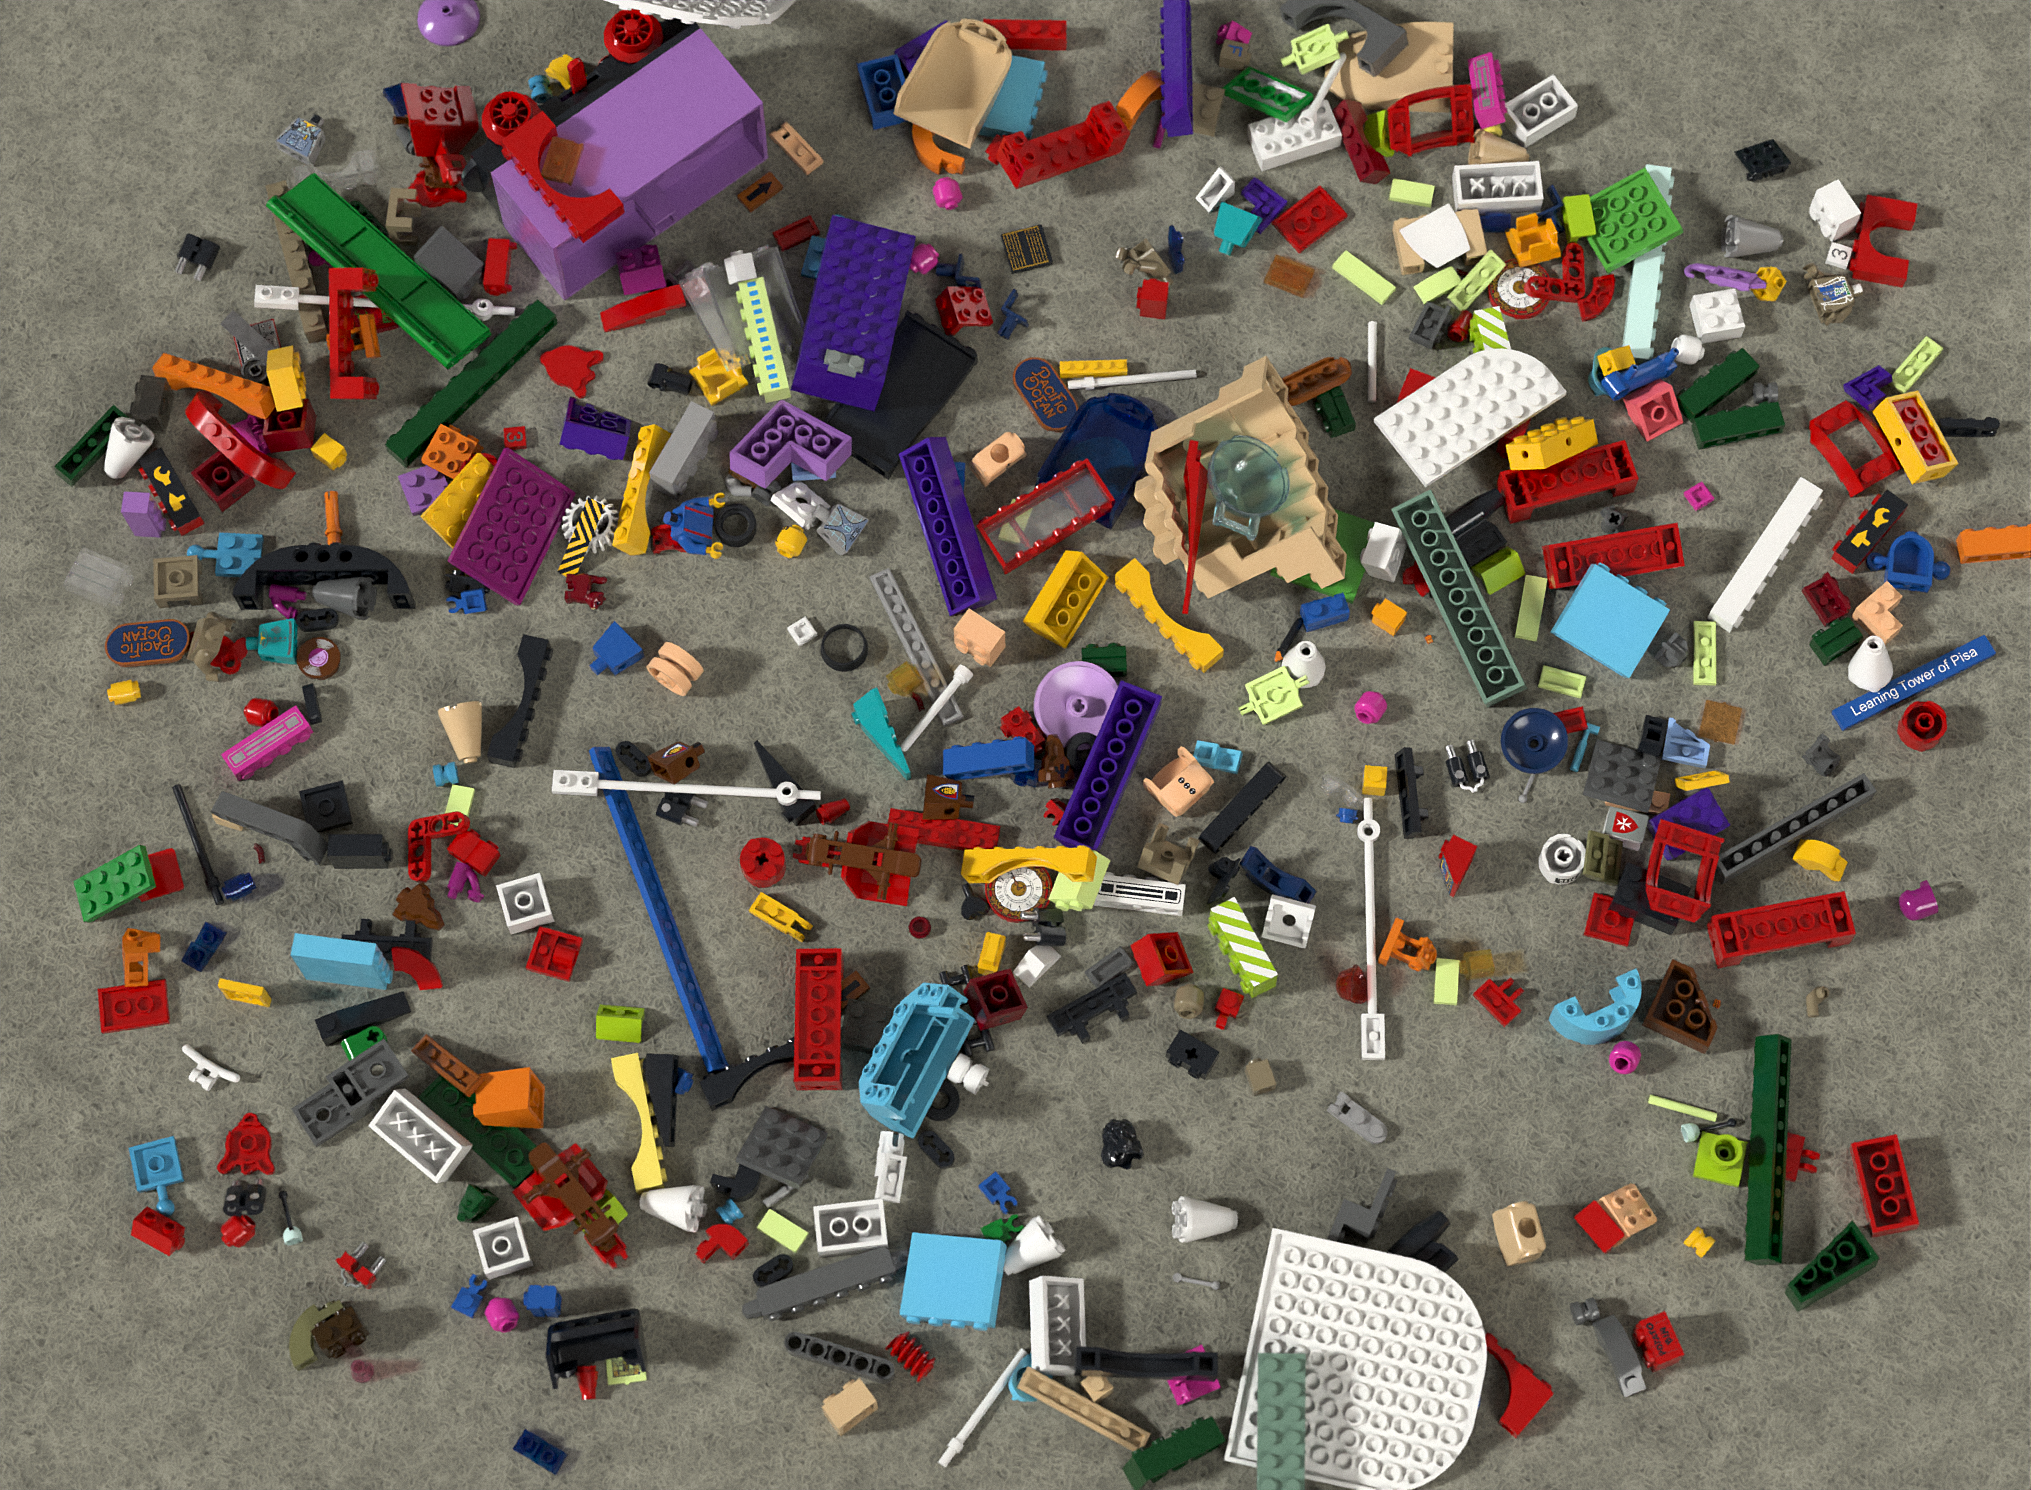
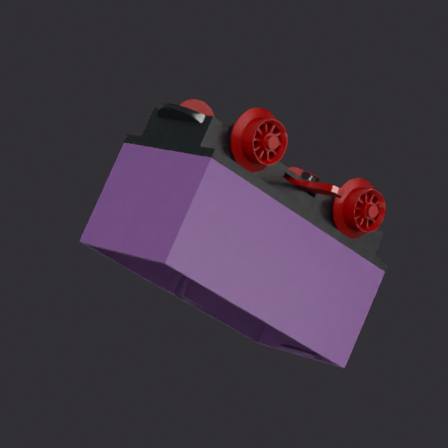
[461,8,768,301]

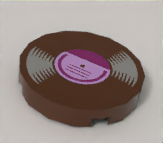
[297,637,341,680]

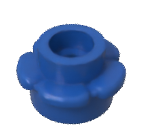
[1336,808,1358,824]

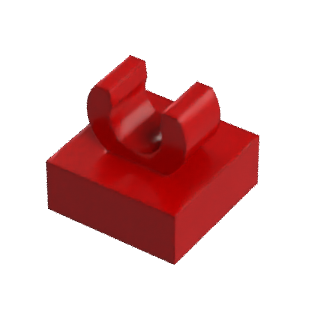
[1044,798,1067,826]

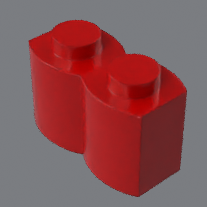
[447,828,501,877]

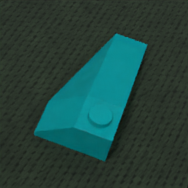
[851,687,911,780]

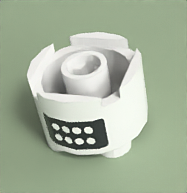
[1539,834,1586,884]

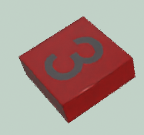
[503,426,527,450]

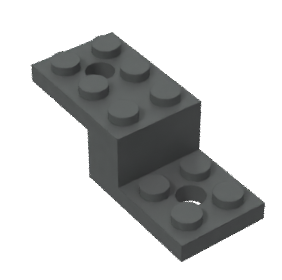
[292,1039,409,1148]
[1327,1168,1398,1244]

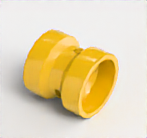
[1683,1226,1716,1258]

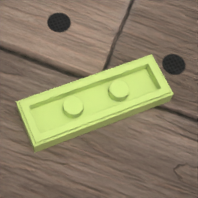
[1332,250,1396,305]
[1447,250,1507,311]
[1889,336,1944,394]
[1515,575,1547,641]
[1693,621,1716,686]

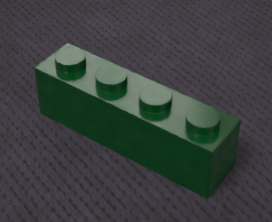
[1677,348,1760,423]
[1691,401,1785,450]
[54,404,129,487]

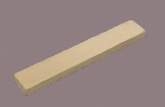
[1017,1367,1151,1451]

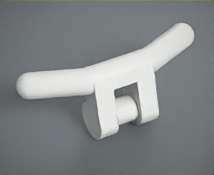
[182,1044,240,1091]

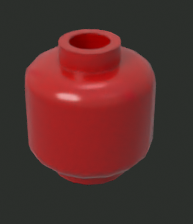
[244,697,279,727]
[221,1213,256,1248]

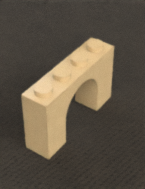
[1393,209,1487,275]

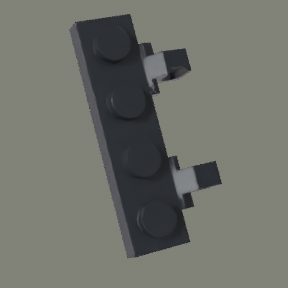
[341,919,433,962]
[1047,973,1137,1044]

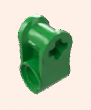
[341,1026,387,1061]

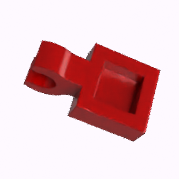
[1215,988,1244,1030]

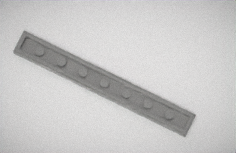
[870,568,964,727]

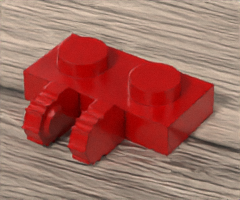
[1473,978,1524,1028]
[1785,1133,1820,1182]

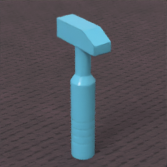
[1570,723,1600,772]

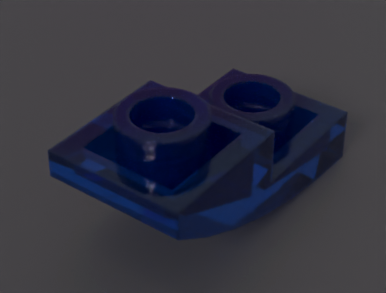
[383,83,408,117]
[1168,225,1185,275]
[181,922,227,972]
[513,1429,568,1475]

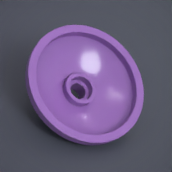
[417,0,480,46]

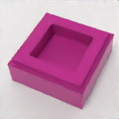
[1683,481,1714,511]

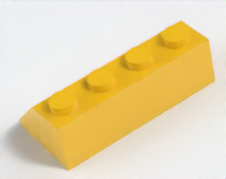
[1023,550,1109,649]

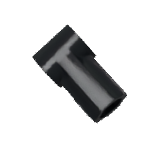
[647,363,694,396]

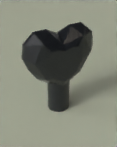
[961,883,990,921]

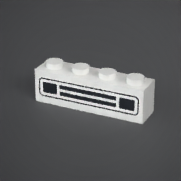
[1094,872,1186,916]

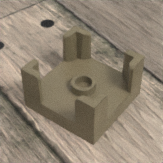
[386,188,422,246]
[153,555,203,608]
[1137,823,1200,885]

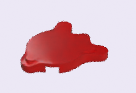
[406,169,467,208]
[540,345,604,399]
[217,1113,275,1176]

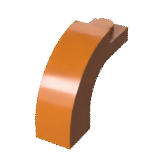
[1115,70,1165,132]
[912,123,965,174]

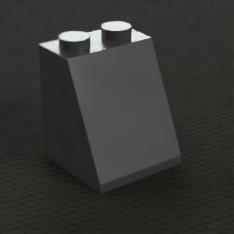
[414,226,485,302]

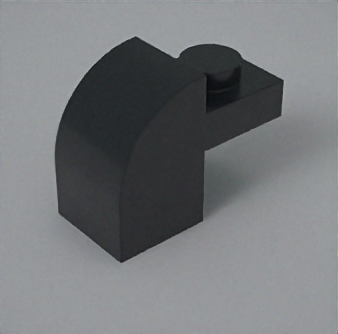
[1637,715,1668,757]
[710,1164,763,1202]

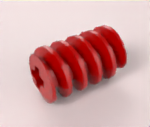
[885,1331,936,1383]

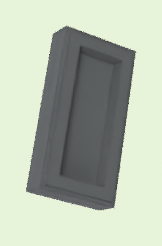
[1085,946,1134,988]

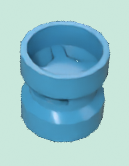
[528,75,553,104]
[433,761,459,787]

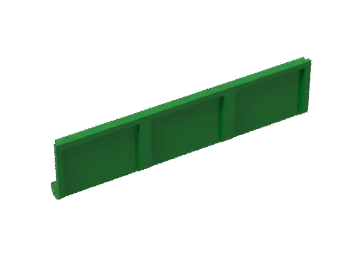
[266,173,492,369]

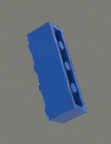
[943,736,1034,781]

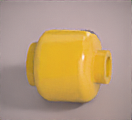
[775,524,807,558]

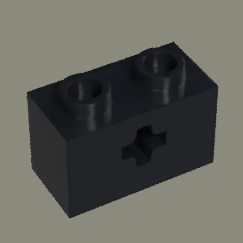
[1166,1029,1219,1080]

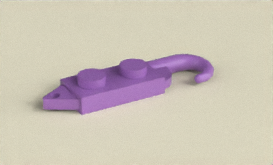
[1684,263,1766,291]

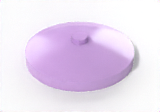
[1034,661,1118,750]

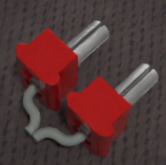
[336,1242,386,1289]

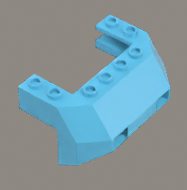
[859,983,975,1138]

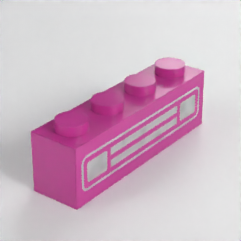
[1468,52,1508,129]
[221,705,313,781]

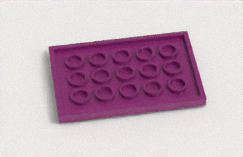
[447,448,576,606]

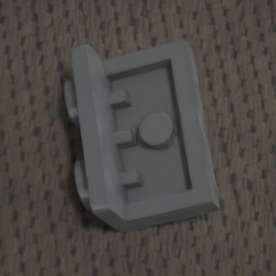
[1409,301,1453,350]

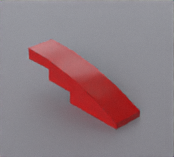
[600,284,686,332]

